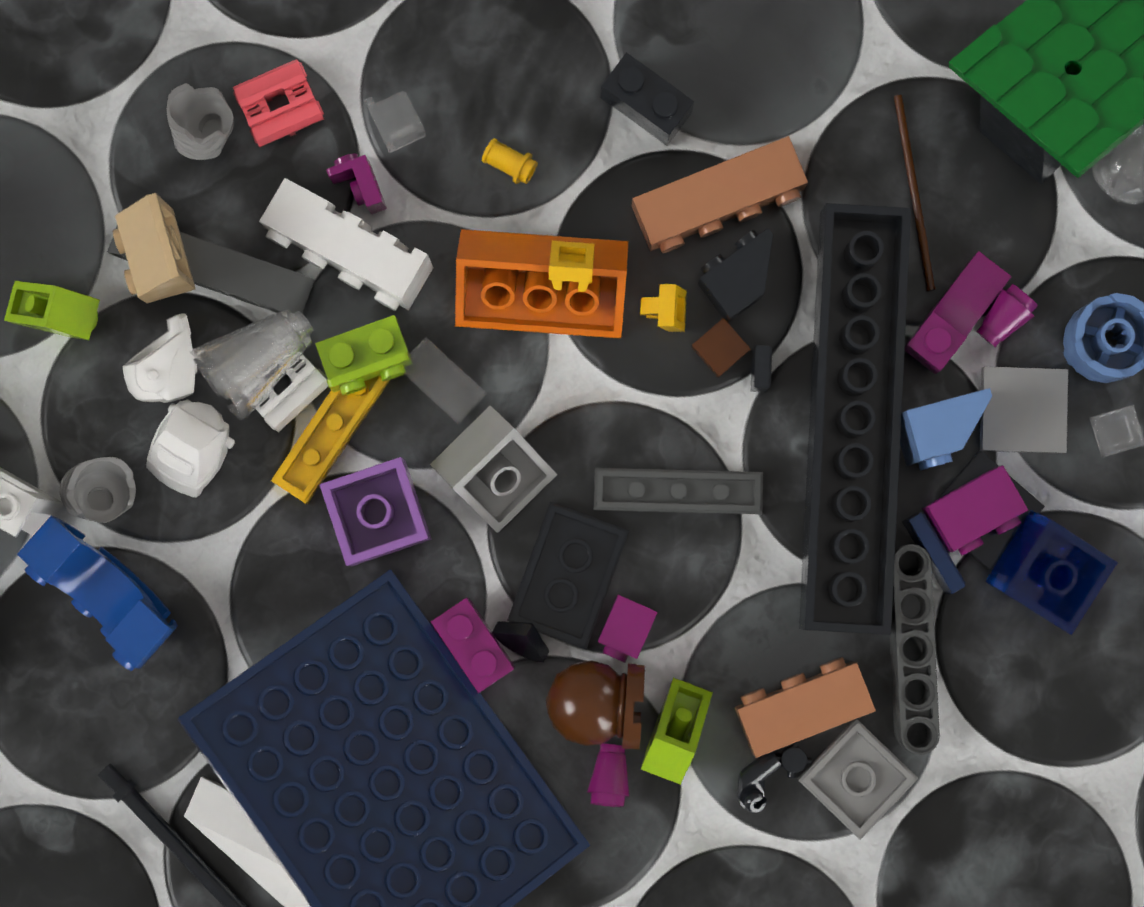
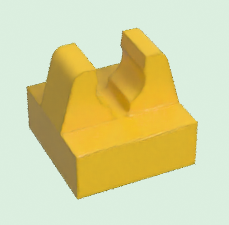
[548,241,595,292]
[640,284,687,332]

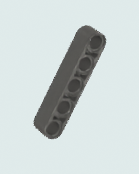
[107,225,314,320]
[890,544,940,755]

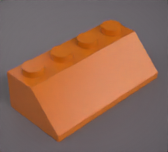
[455,229,629,338]

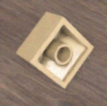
[113,193,196,303]

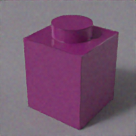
[598,595,657,663]

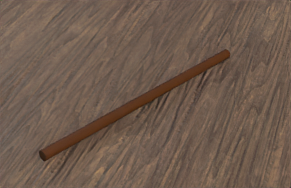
[894,95,935,291]

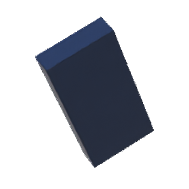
[902,512,965,594]

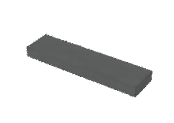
[594,468,763,515]

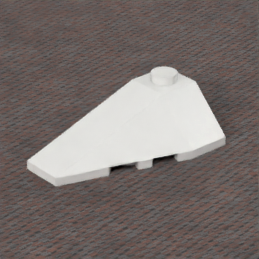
[184,776,310,907]

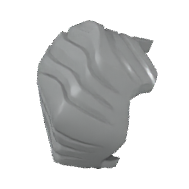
[166,83,234,160]
[59,457,136,523]

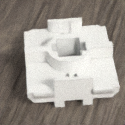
[233,335,328,432]

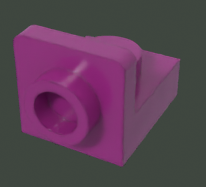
[326,153,387,215]

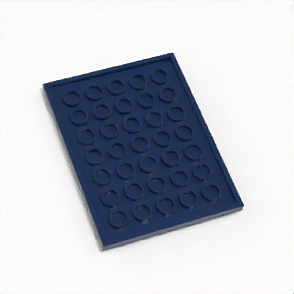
[177,569,590,907]

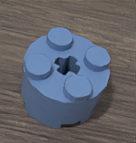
[1063,293,1144,383]

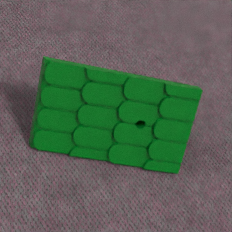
[949,0,1144,184]

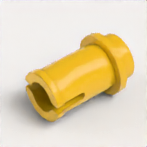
[482,138,538,184]

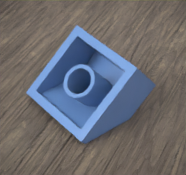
[900,388,992,471]

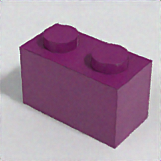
[921,465,1028,556]
[431,597,516,693]

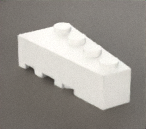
[259,178,434,311]

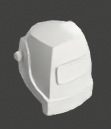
[122,313,197,403]
[146,399,235,498]

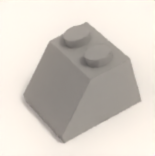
[430,406,557,533]

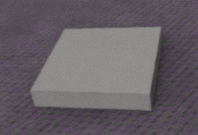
[980,366,1068,454]
[797,719,918,840]

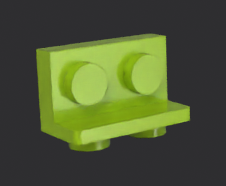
[315,315,413,395]

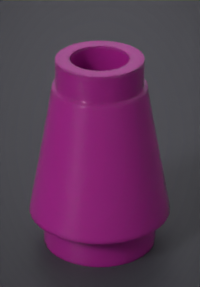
[976,284,1038,348]
[587,744,629,807]

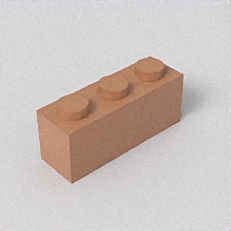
[734,657,876,758]

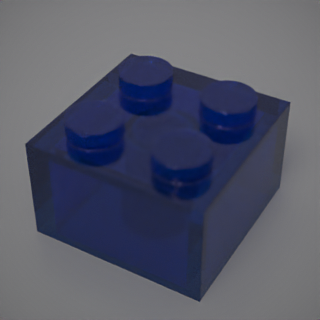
[985,510,1118,635]

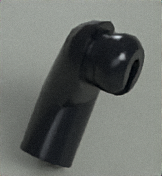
[737,752,782,813]

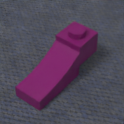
[905,251,1012,374]

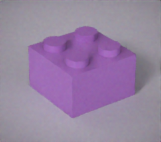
[319,457,432,566]

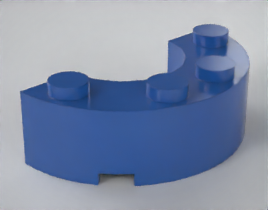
[17,515,177,671]

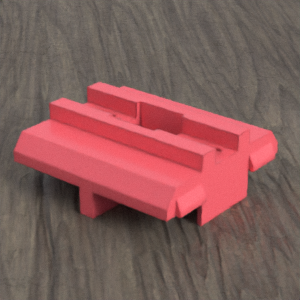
[233,59,324,147]

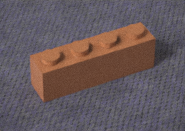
[632,136,808,253]

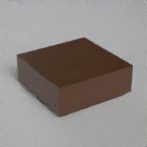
[691,318,751,378]

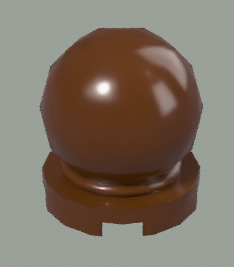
[546,660,645,749]

